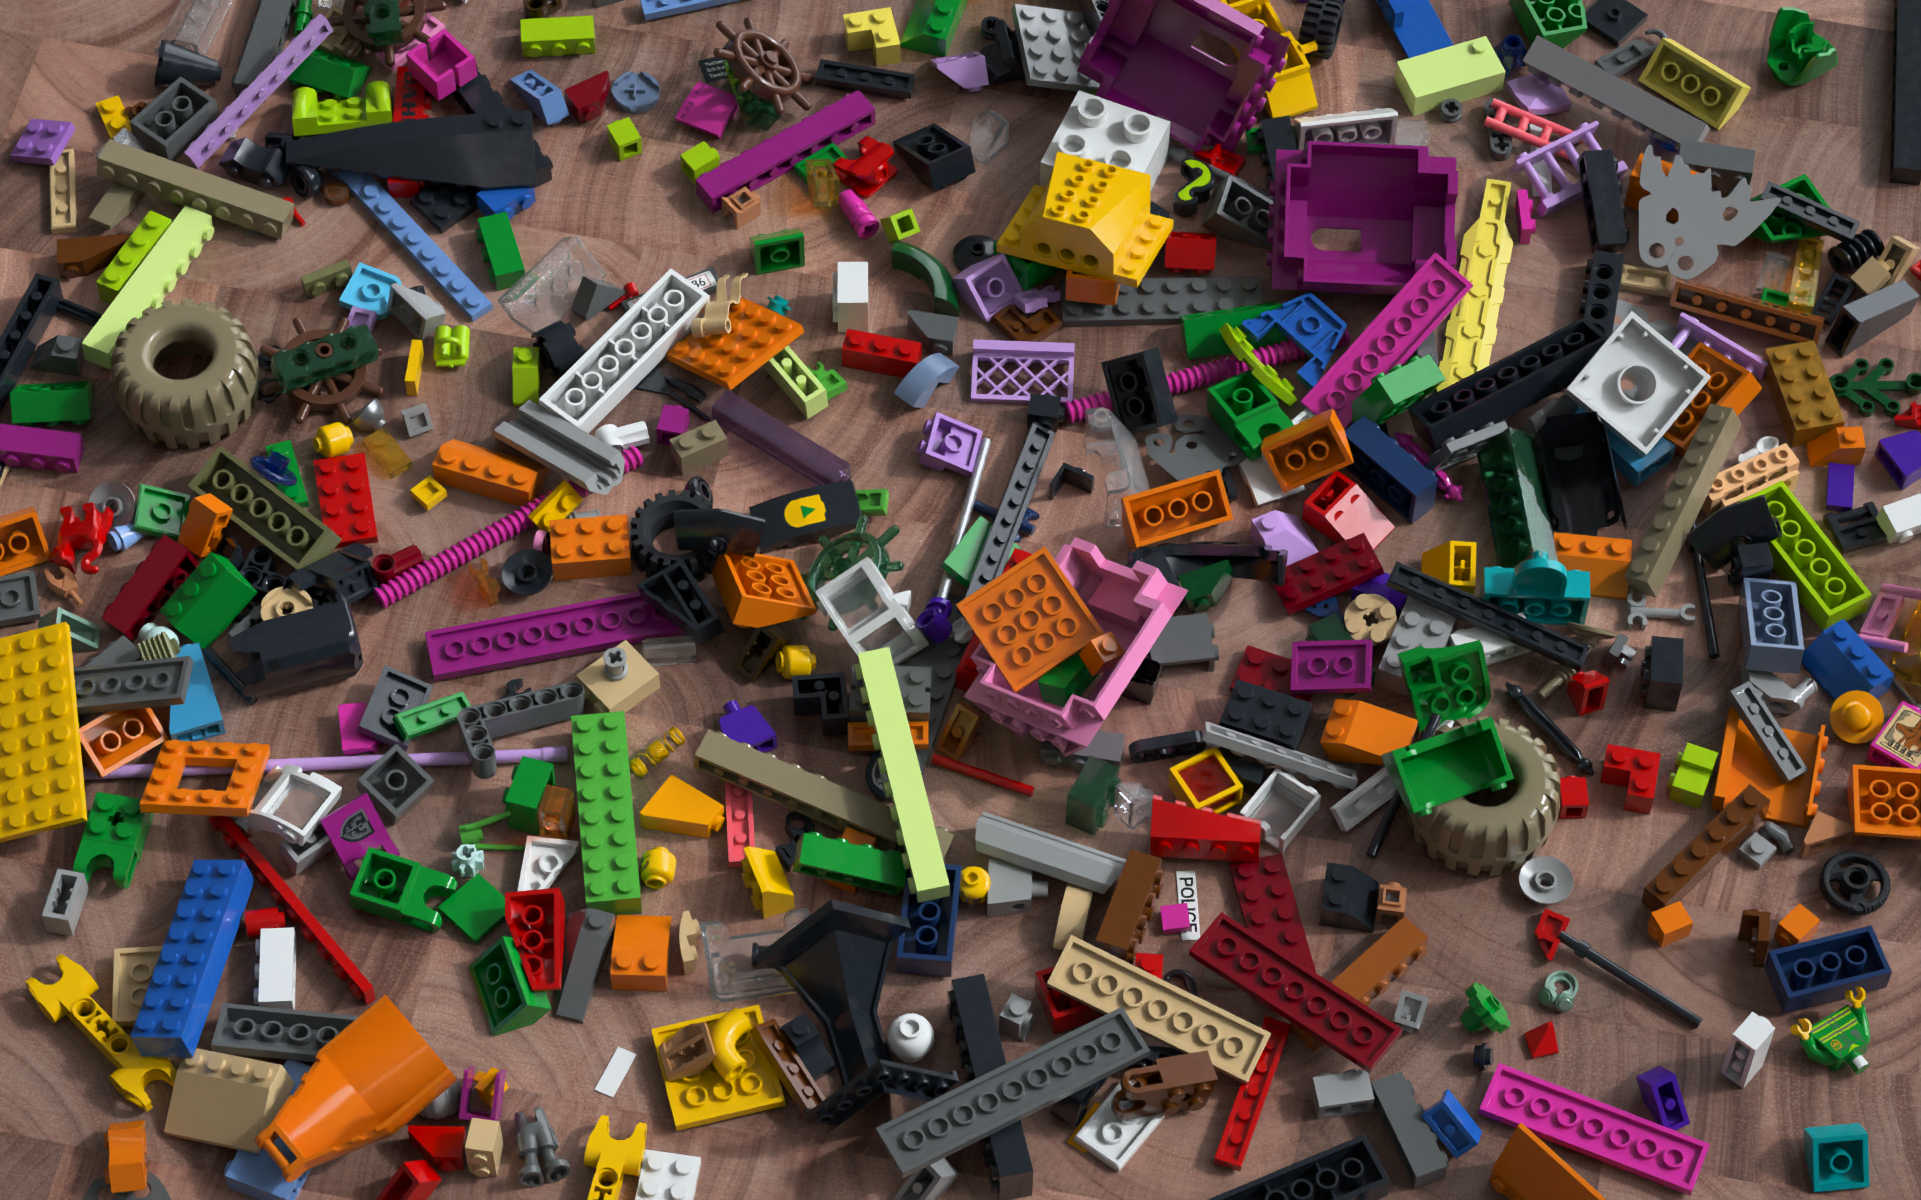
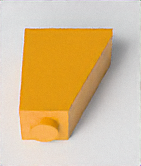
[639,774,726,838]

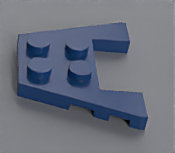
[1240,292,1347,390]

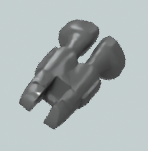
[514,1106,570,1187]

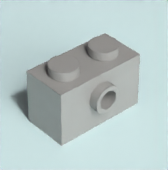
[42,869,89,936]

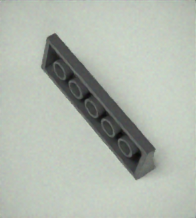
[211,1003,359,1062]

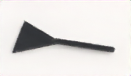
[633,364,710,421]

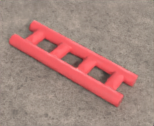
[1483,98,1583,161]

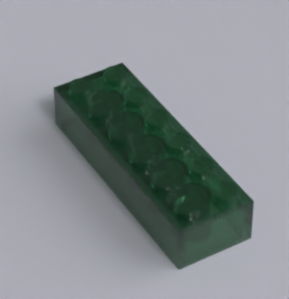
[1477,427,1558,568]

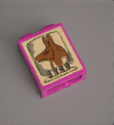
[1866,701,1921,769]

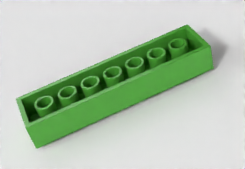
[571,711,642,916]

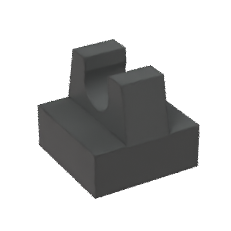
[1601,633,1636,669]

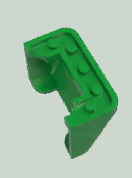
[1381,717,1514,818]

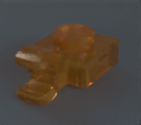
[468,558,500,607]

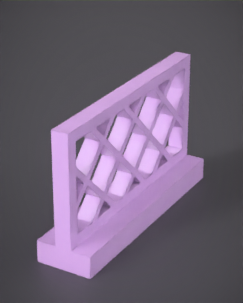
[971,339,1075,405]

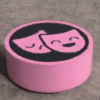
[533,530,550,555]

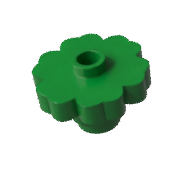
[1460,982,1511,1034]

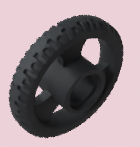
[1819,851,1891,916]

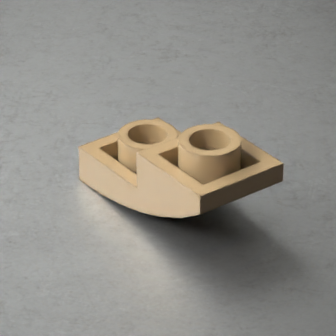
[679,910,701,975]

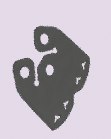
[1145,414,1247,481]

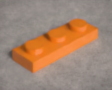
[848,721,929,751]

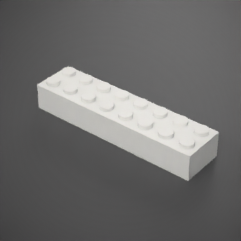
[539,269,710,434]

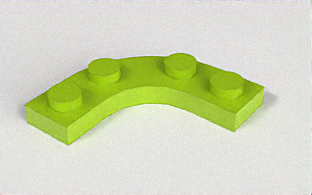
[1219,323,1298,407]

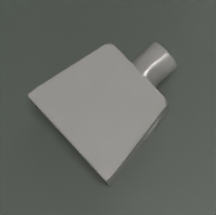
[987,858,1048,917]

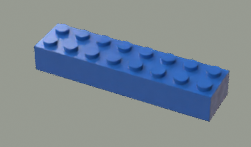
[130,860,255,1058]

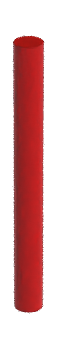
[931,754,1035,797]

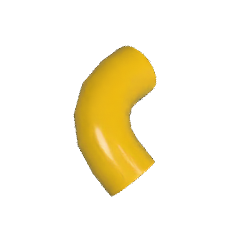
[710,1007,751,1082]

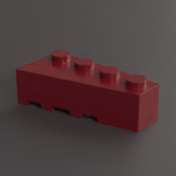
[101,535,199,643]

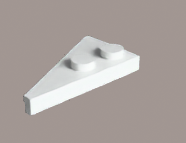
[518,836,580,891]

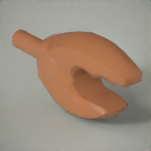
[44,566,84,607]

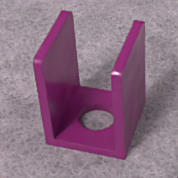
[459,1065,506,1121]

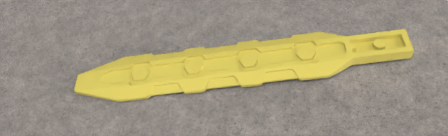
[1436,178,1513,392]

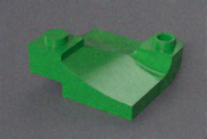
[1397,640,1491,734]

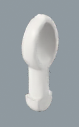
[1735,436,1779,464]

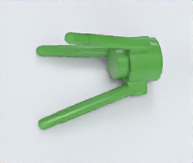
[459,811,525,851]

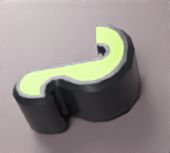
[1173,158,1216,217]

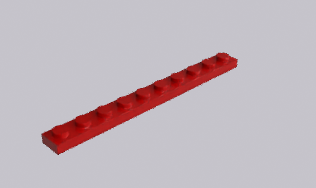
[207,815,376,1005]

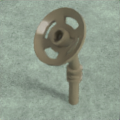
[1537,621,1618,701]

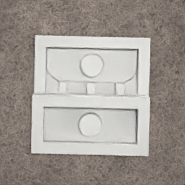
[1238,453,1306,507]

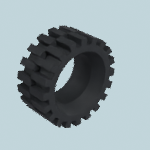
[630,490,718,582]

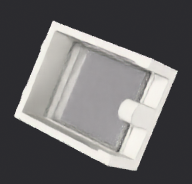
[1239,768,1321,854]

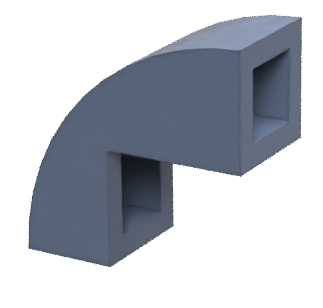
[894,353,960,408]

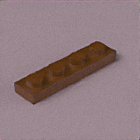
[749,1019,826,1124]

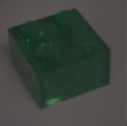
[1065,755,1122,836]

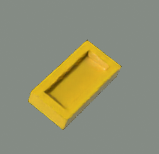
[405,339,424,396]

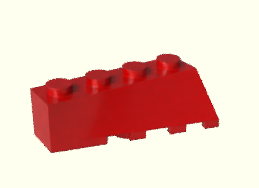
[1150,795,1261,862]

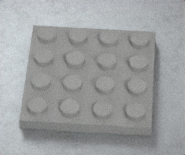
[1011,4,1100,94]

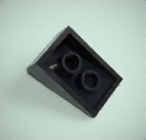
[892,123,976,191]

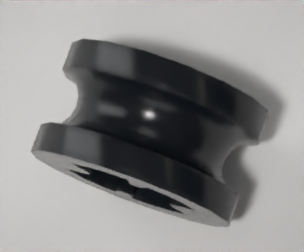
[981,16,1000,41]

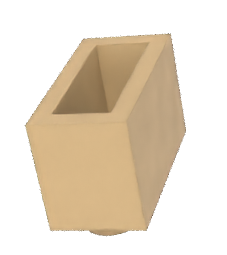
[465,1118,504,1177]

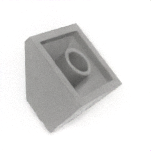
[387,283,446,342]

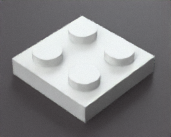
[635,1149,701,1200]

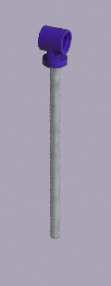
[916,438,991,644]

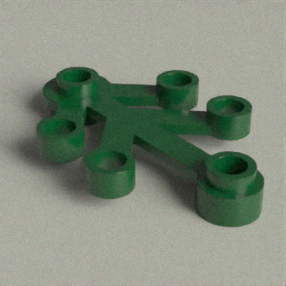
[1829,358,1921,417]

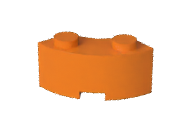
[104,1120,147,1193]

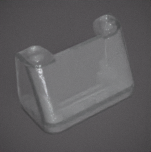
[1084,407,1150,528]
[700,907,810,1003]

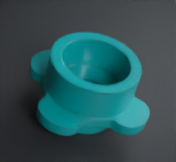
[767,294,792,316]

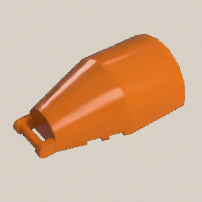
[255,994,458,1182]

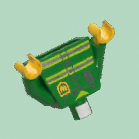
[1790,987,1871,1075]

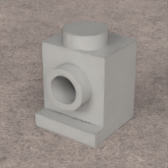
[999,993,1036,1042]

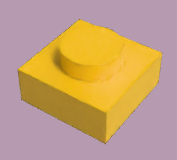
[410,475,447,511]

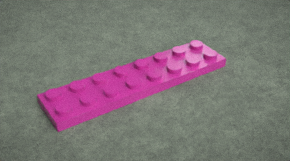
[1300,252,1473,430]
[1478,1063,1710,1196]

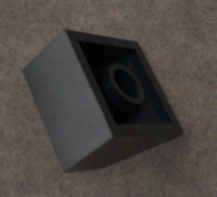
[1319,862,1379,933]

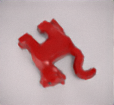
[48,502,114,575]

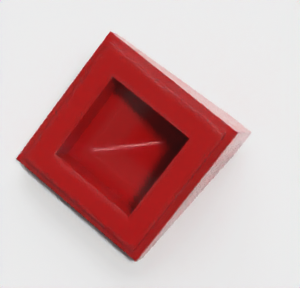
[1524,1021,1559,1059]

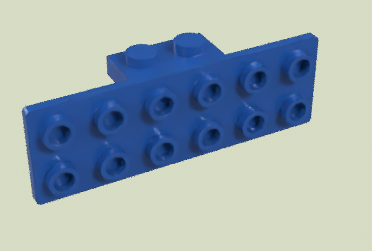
[1375,0,1453,59]

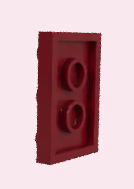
[1230,645,1314,702]

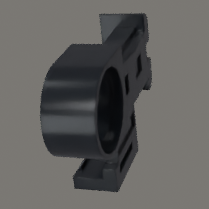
[775,811,815,872]

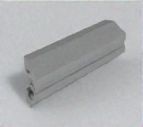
[492,400,625,495]
[975,811,1126,894]

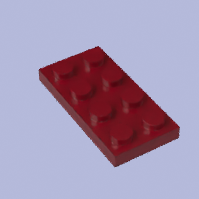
[1273,532,1385,616]

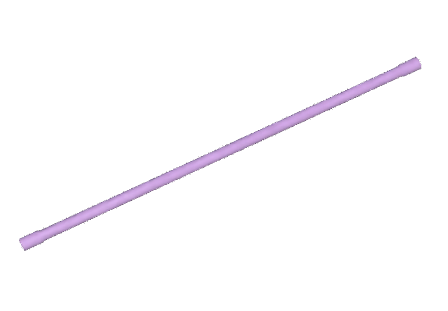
[83,746,568,780]

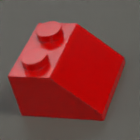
[1164,231,1216,274]

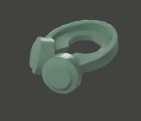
[1538,971,1578,1012]

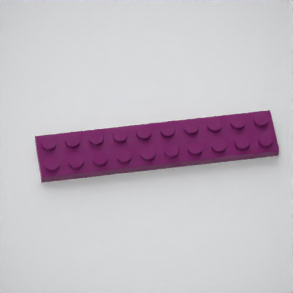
[425,592,687,681]

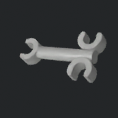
[1626,593,1695,631]

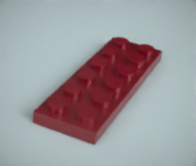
[1229,853,1316,1010]

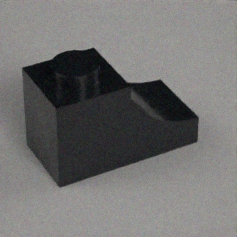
[781,1013,836,1081]

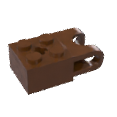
[1111,1050,1218,1120]

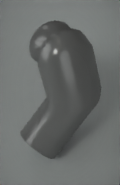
[1758,822,1795,855]

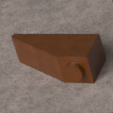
[57,234,132,278]

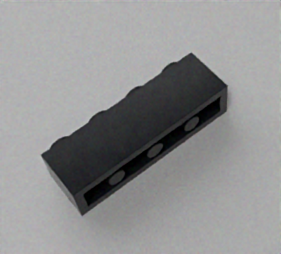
[1577,149,1630,253]

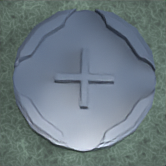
[611,71,660,114]

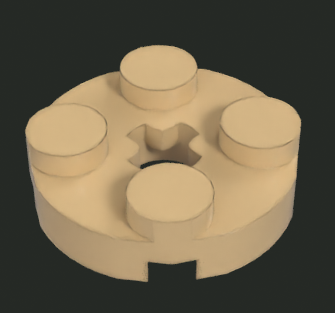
[261,586,313,622]
[1344,594,1397,647]

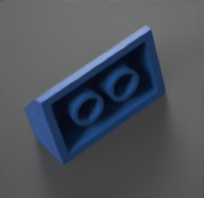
[1801,619,1894,701]

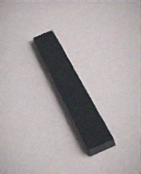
[1386,561,1590,672]

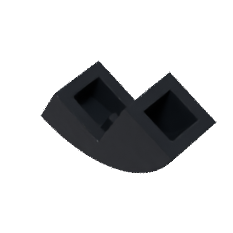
[1217,733,1265,796]

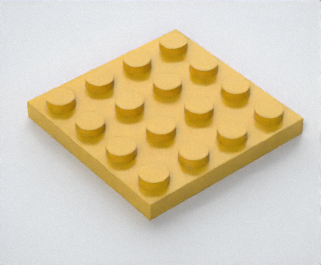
[651,1004,785,1131]

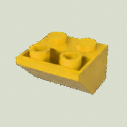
[1421,541,1477,595]
[741,846,794,919]

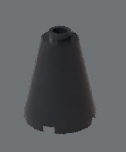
[154,39,223,88]

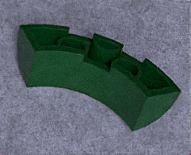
[892,241,960,317]

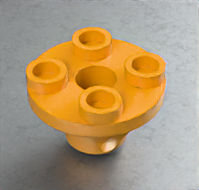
[1830,690,1884,744]

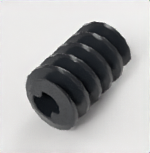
[1827,229,1885,274]

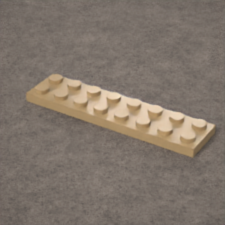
[1046,935,1271,1084]

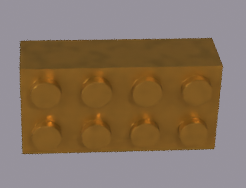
[1763,340,1845,448]

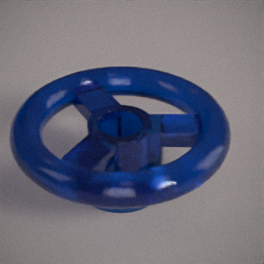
[250,451,297,486]

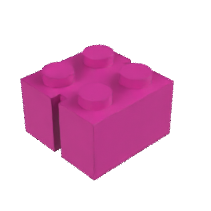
[406,29,478,101]

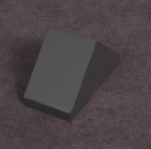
[571,276,625,321]

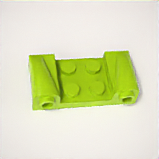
[292,81,392,136]

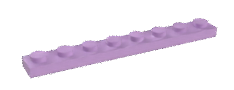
[184,14,333,169]

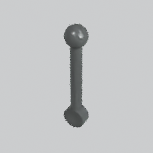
[1891,671,1921,710]

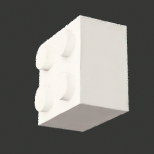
[832,262,868,332]

